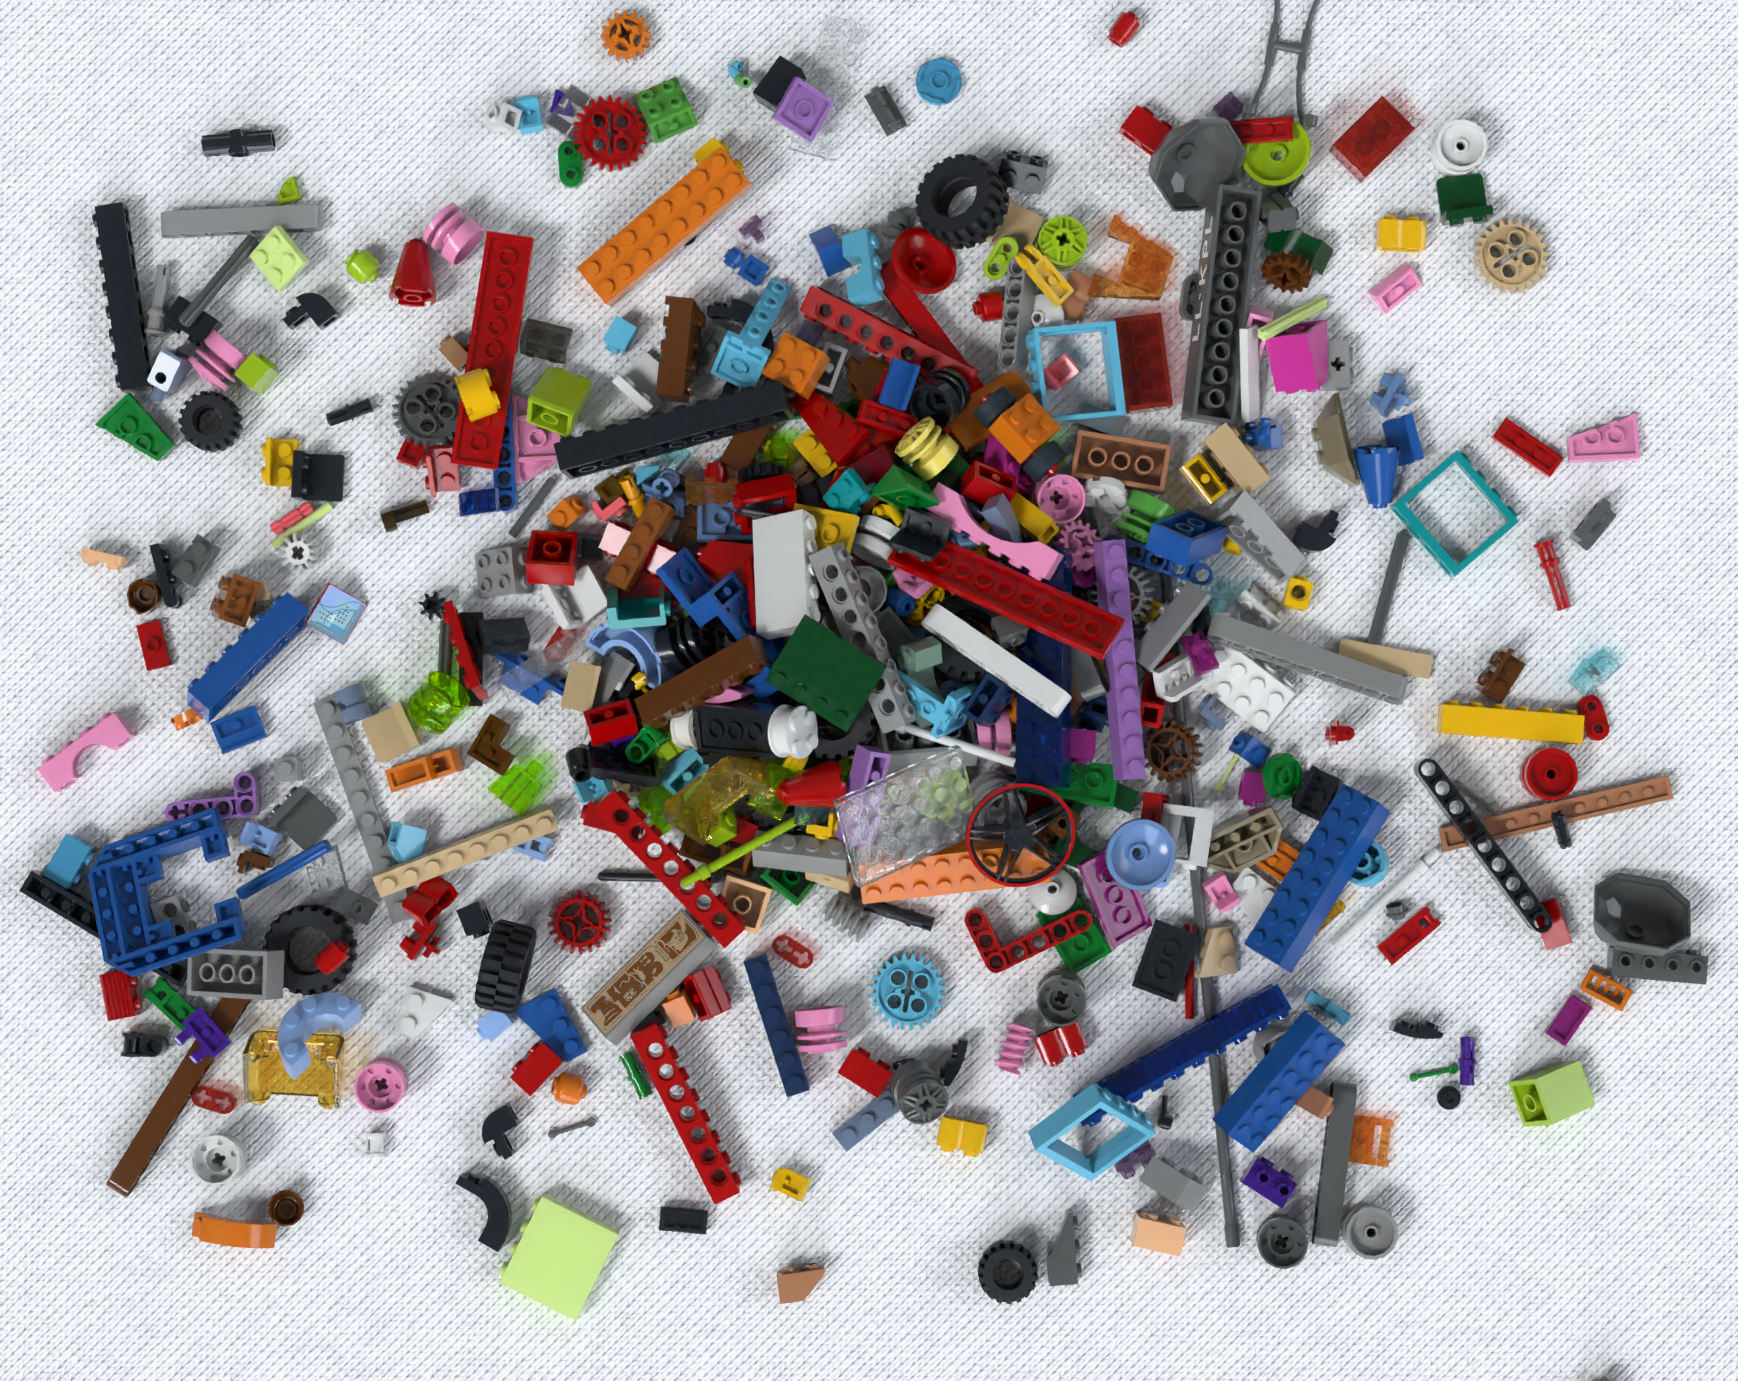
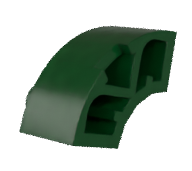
[1263,227,1334,275]

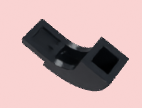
[707,298,774,362]
[455,1172,512,1252]

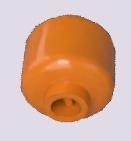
[551,1072,587,1105]

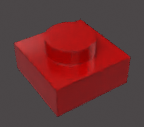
[396,438,427,470]

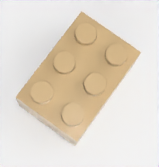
[1199,423,1270,495]

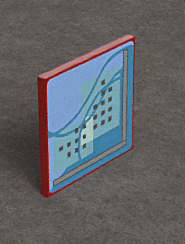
[305,582,367,645]

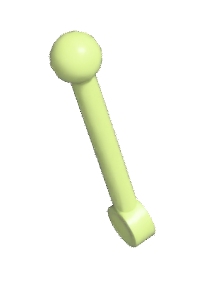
[1214,754,1241,792]

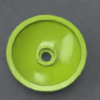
[1242,117,1311,186]

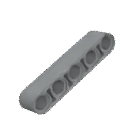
[998,257,1036,374]

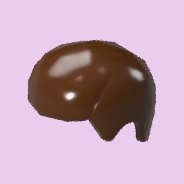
[127,578,163,615]
[268,1190,304,1227]

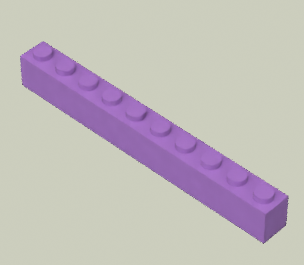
[1093,539,1146,780]

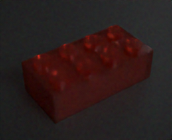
[1113,312,1173,415]

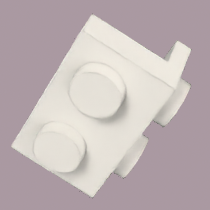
[1152,652,1204,702]

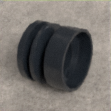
[909,368,971,429]
[655,615,716,674]

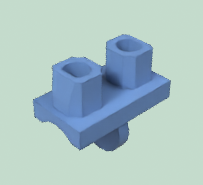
[1369,372,1412,418]

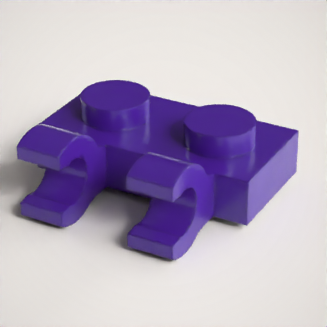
[174,1007,233,1064]

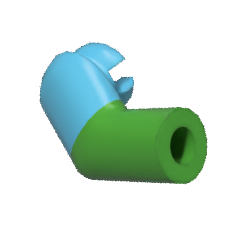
[728,60,751,88]

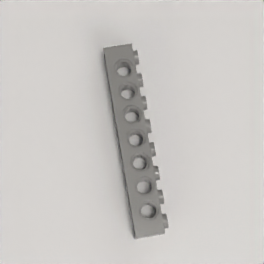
[808,542,917,734]

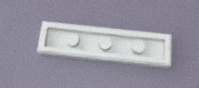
[1239,324,1260,422]

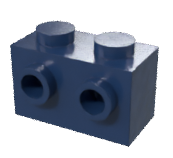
[961,672,1015,728]

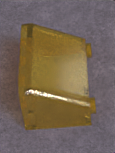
[663,756,775,846]
[242,1030,345,1109]

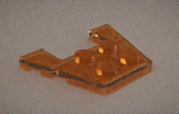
[1087,214,1174,301]

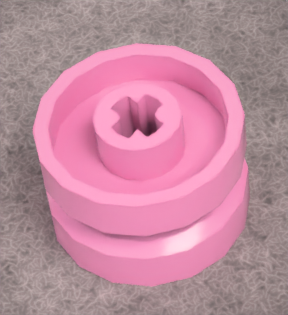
[973,706,1011,759]

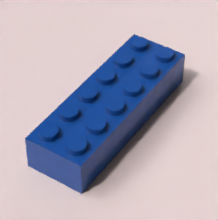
[187,592,309,723]
[1212,1010,1346,1153]

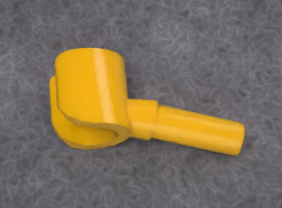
[631,671,650,693]

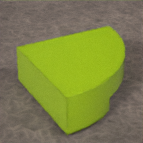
[277,176,302,206]

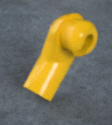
[872,504,904,528]

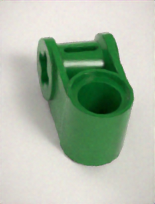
[626,725,670,764]

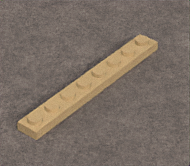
[372,806,559,898]

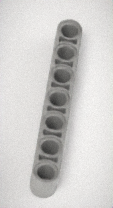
[161,204,323,238]

